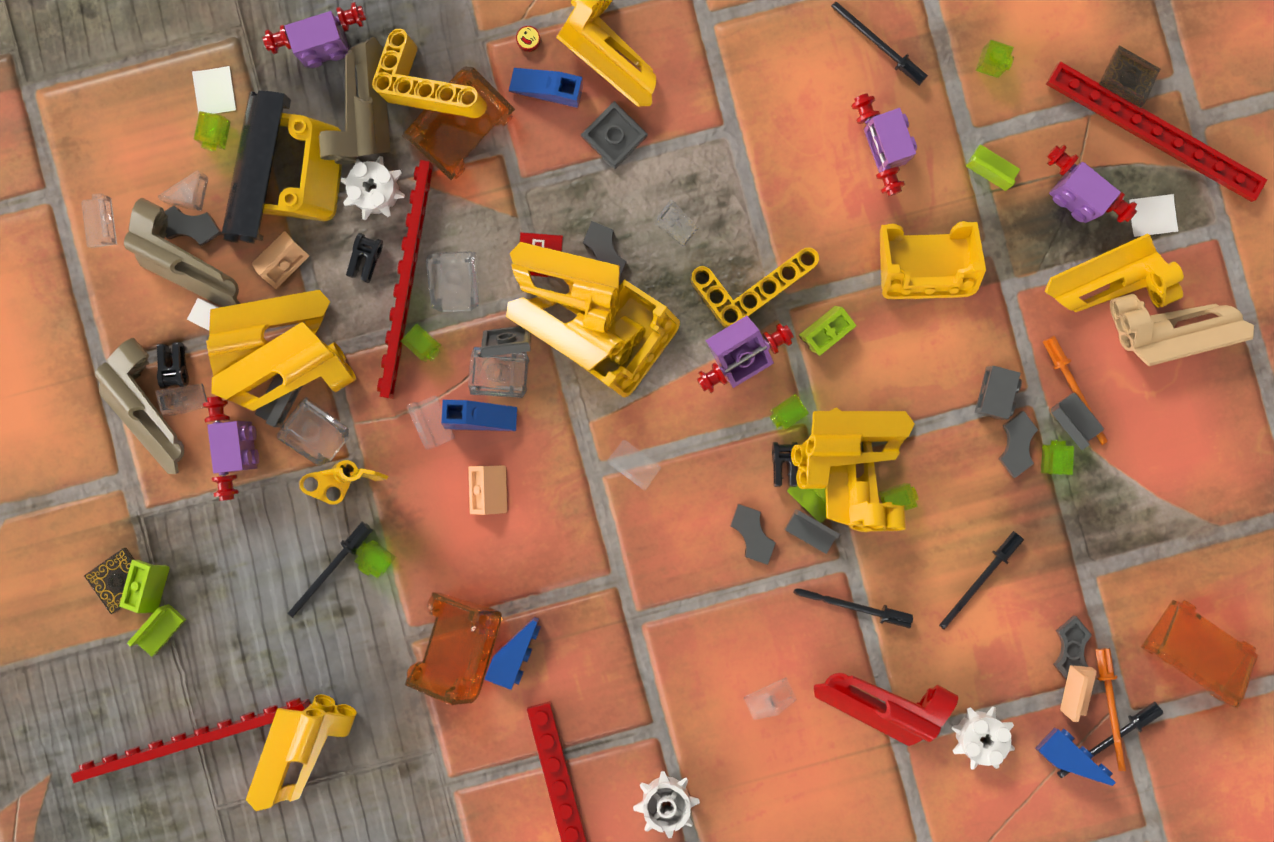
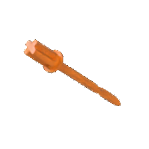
[1043,335,1108,445]
[1095,648,1126,771]

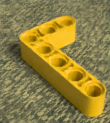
[372,29,487,118]
[691,247,819,328]

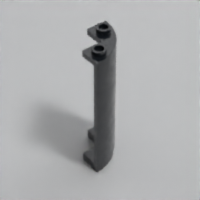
[221,91,291,244]

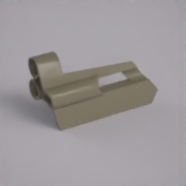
[319,37,391,164]
[124,198,240,307]
[95,338,184,474]

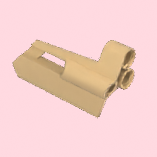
[1110,294,1254,366]

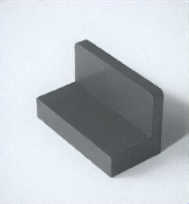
[255,374,303,428]
[1050,392,1104,450]
[784,509,841,554]

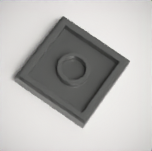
[581,101,648,170]
[481,326,531,357]

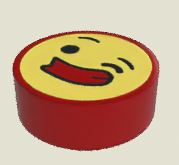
[516,26,540,52]

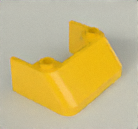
[263,113,342,221]

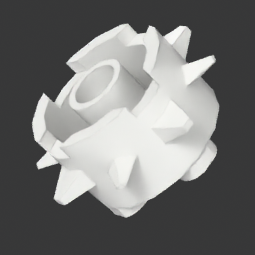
[341,156,405,220]
[951,706,1015,770]
[633,771,700,838]

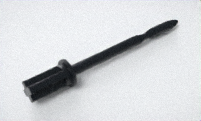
[831,2,928,86]
[287,522,373,618]
[939,531,1024,630]
[793,589,913,629]
[1057,702,1164,778]

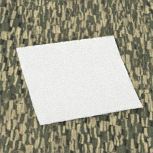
[192,66,236,116]
[1129,194,1178,237]

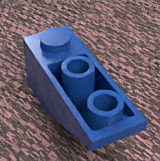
[509,68,583,108]
[441,400,517,431]
[484,617,541,690]
[1035,727,1116,786]

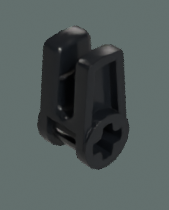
[346,233,383,283]
[157,342,188,389]
[772,442,798,487]

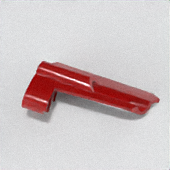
[814,673,959,746]

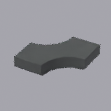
[165,205,222,246]
[583,221,627,280]
[999,411,1038,478]
[730,504,776,565]
[1053,616,1092,680]

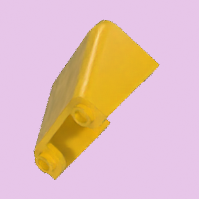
[880,221,986,299]
[572,279,680,398]

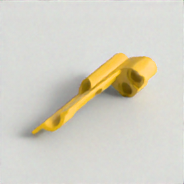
[211,322,356,411]
[825,407,906,532]
[246,694,357,811]

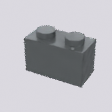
[974,366,1022,420]

